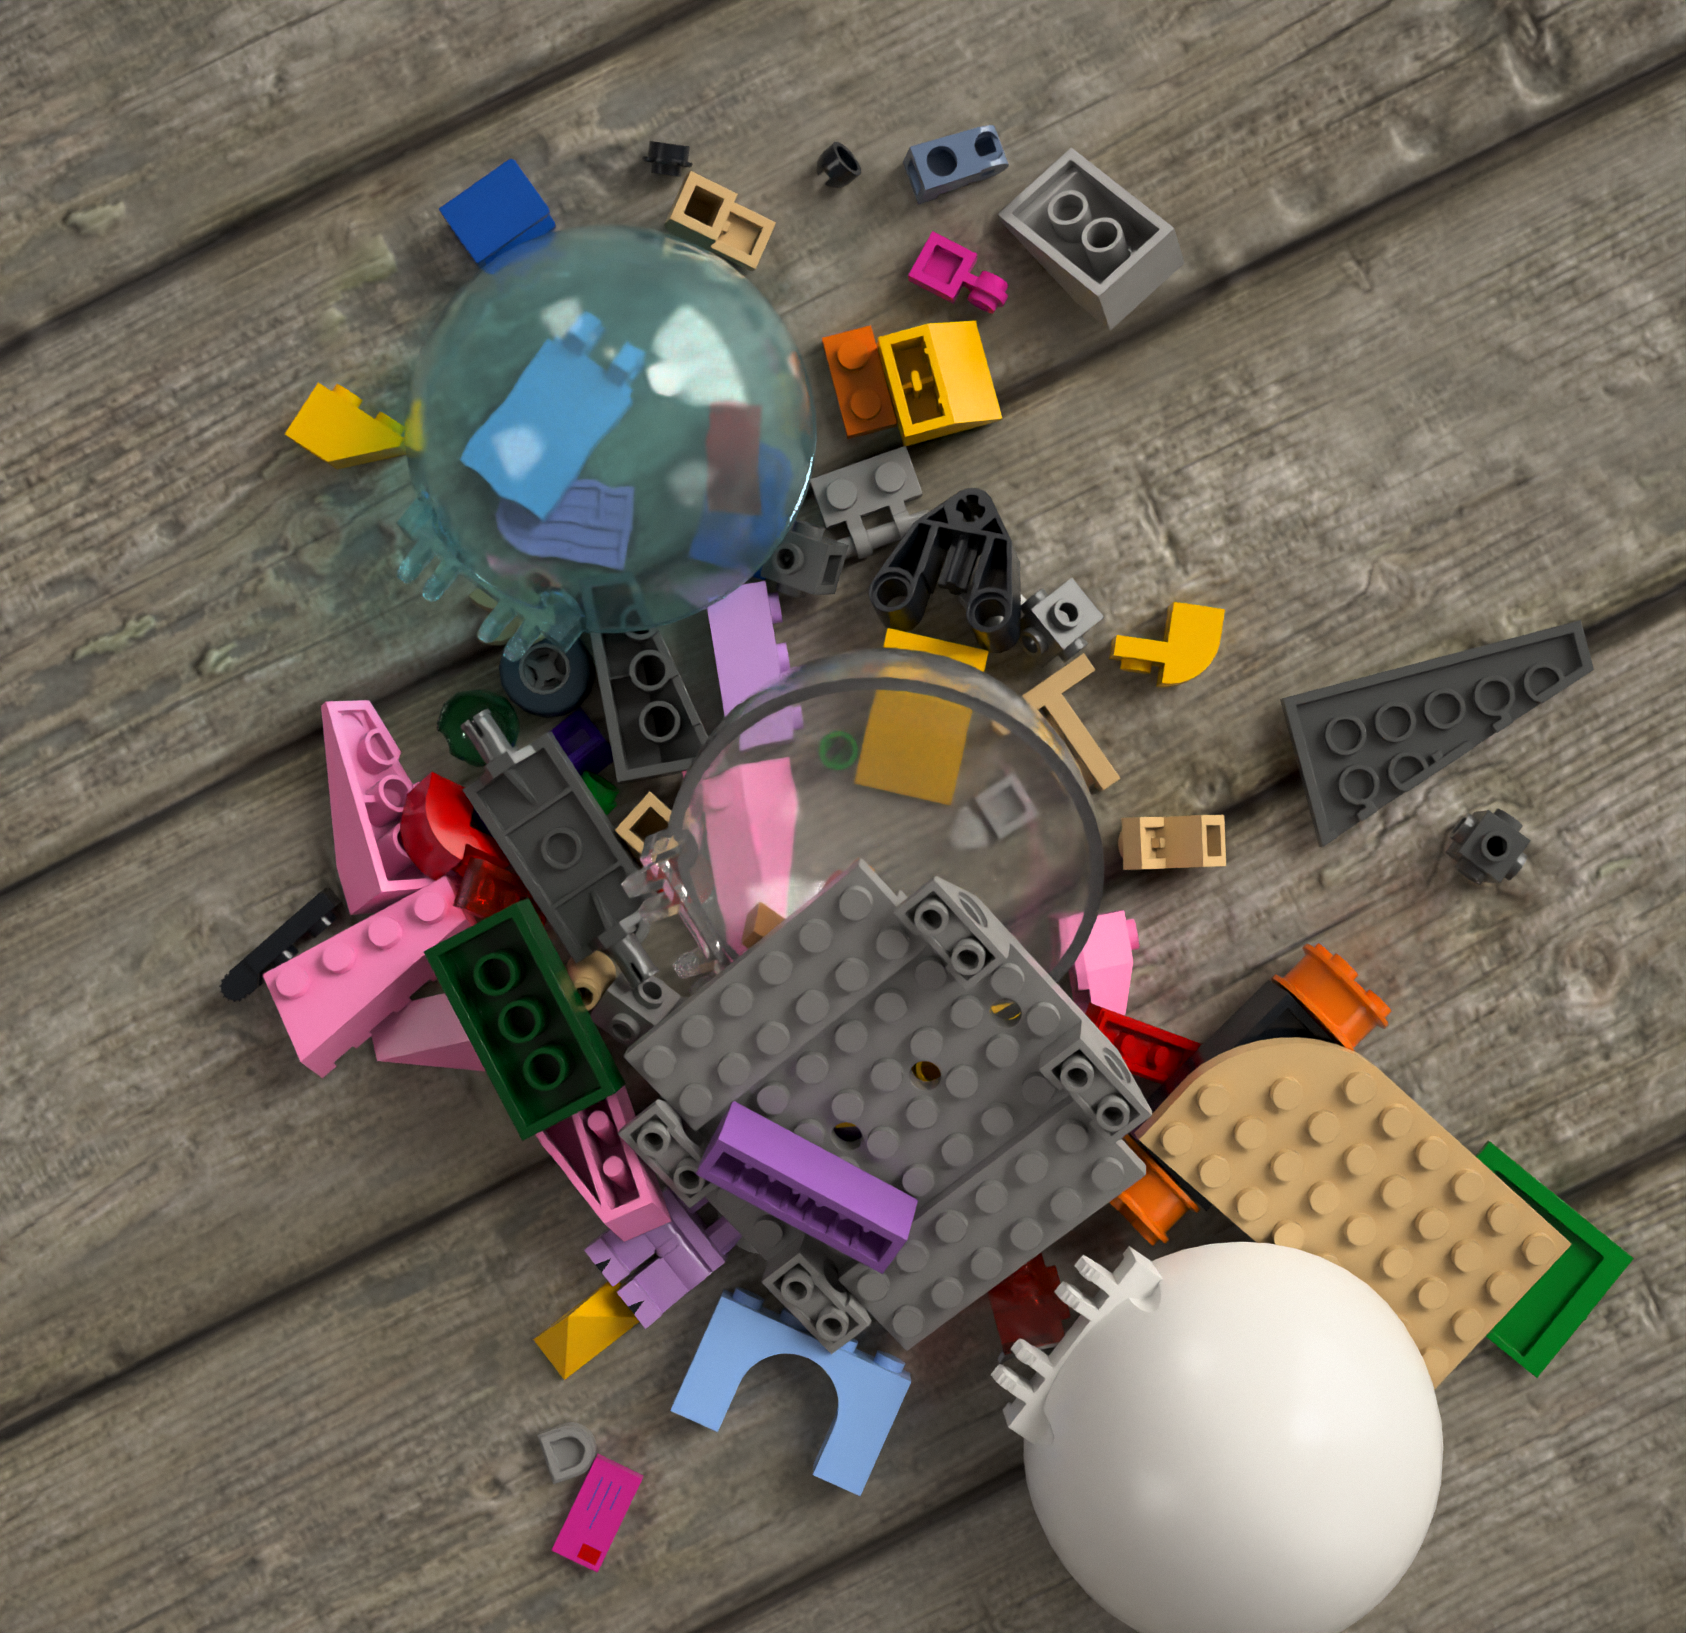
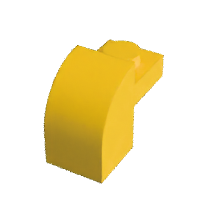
[1109,602,1225,687]

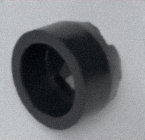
[816,142,861,188]

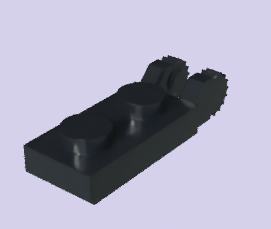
[219,888,341,1002]

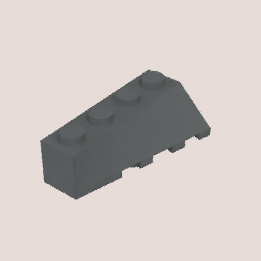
[580,568,720,784]

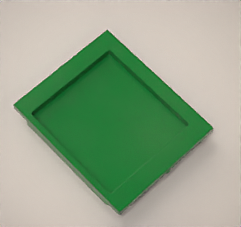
[1475,1141,1634,1378]

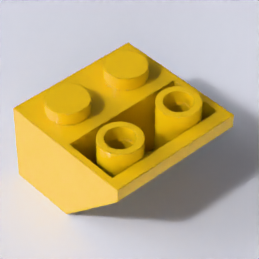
[877,321,1002,446]

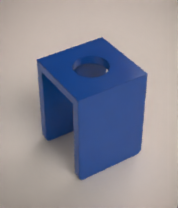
[439,159,556,278]

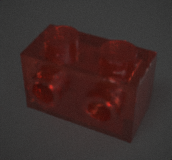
[987,1253,1071,1355]

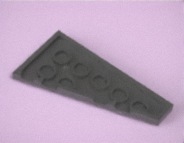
[1280,620,1594,847]

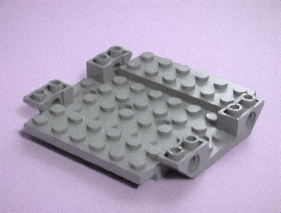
[618,858,1152,1354]

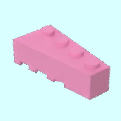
[263,876,477,1078]

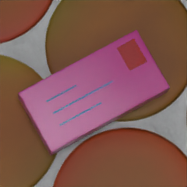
[552,1453,644,1573]

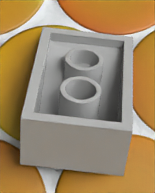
[997,147,1184,331]

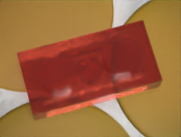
[453,857,547,926]

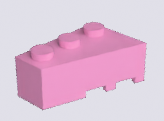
[535,1085,672,1242]

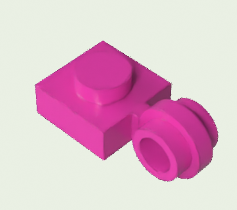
[908,231,1009,314]

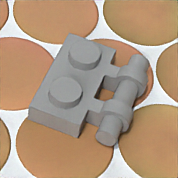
[810,446,929,560]

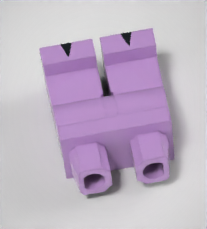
[584,1186,742,1329]

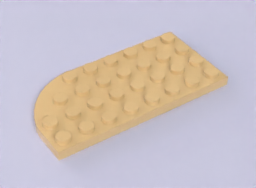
[1134,1037,1572,1390]

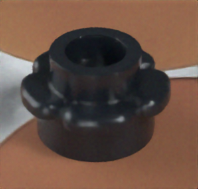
[642,141,693,177]

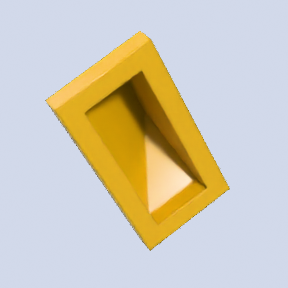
[533,1281,640,1380]

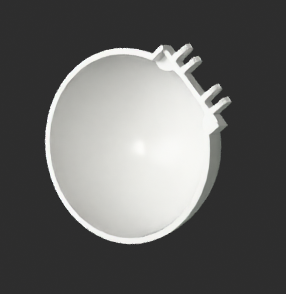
[991,1242,1443,1633]

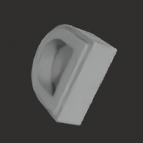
[537,1422,597,1484]

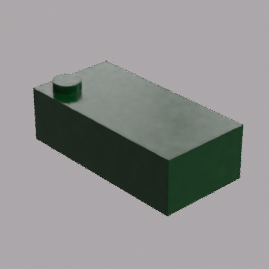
[423,898,626,1141]

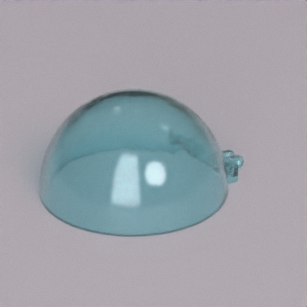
[397,224,817,662]

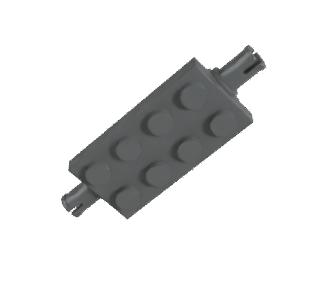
[460,709,665,989]

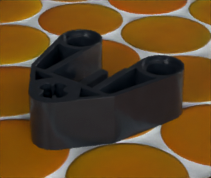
[868,488,1021,653]

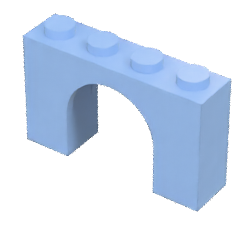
[670,1287,911,1496]

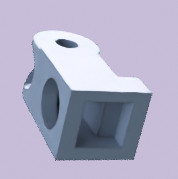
[903,125,1009,205]

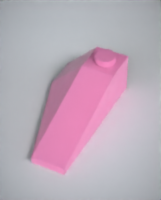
[1059,910,1139,1015]

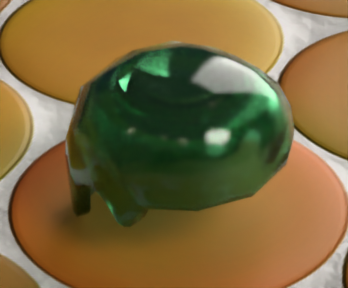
[437,689,520,767]

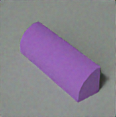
[696,1101,918,1274]

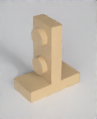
[996,653,1121,792]

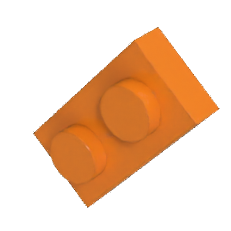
[822,325,897,439]

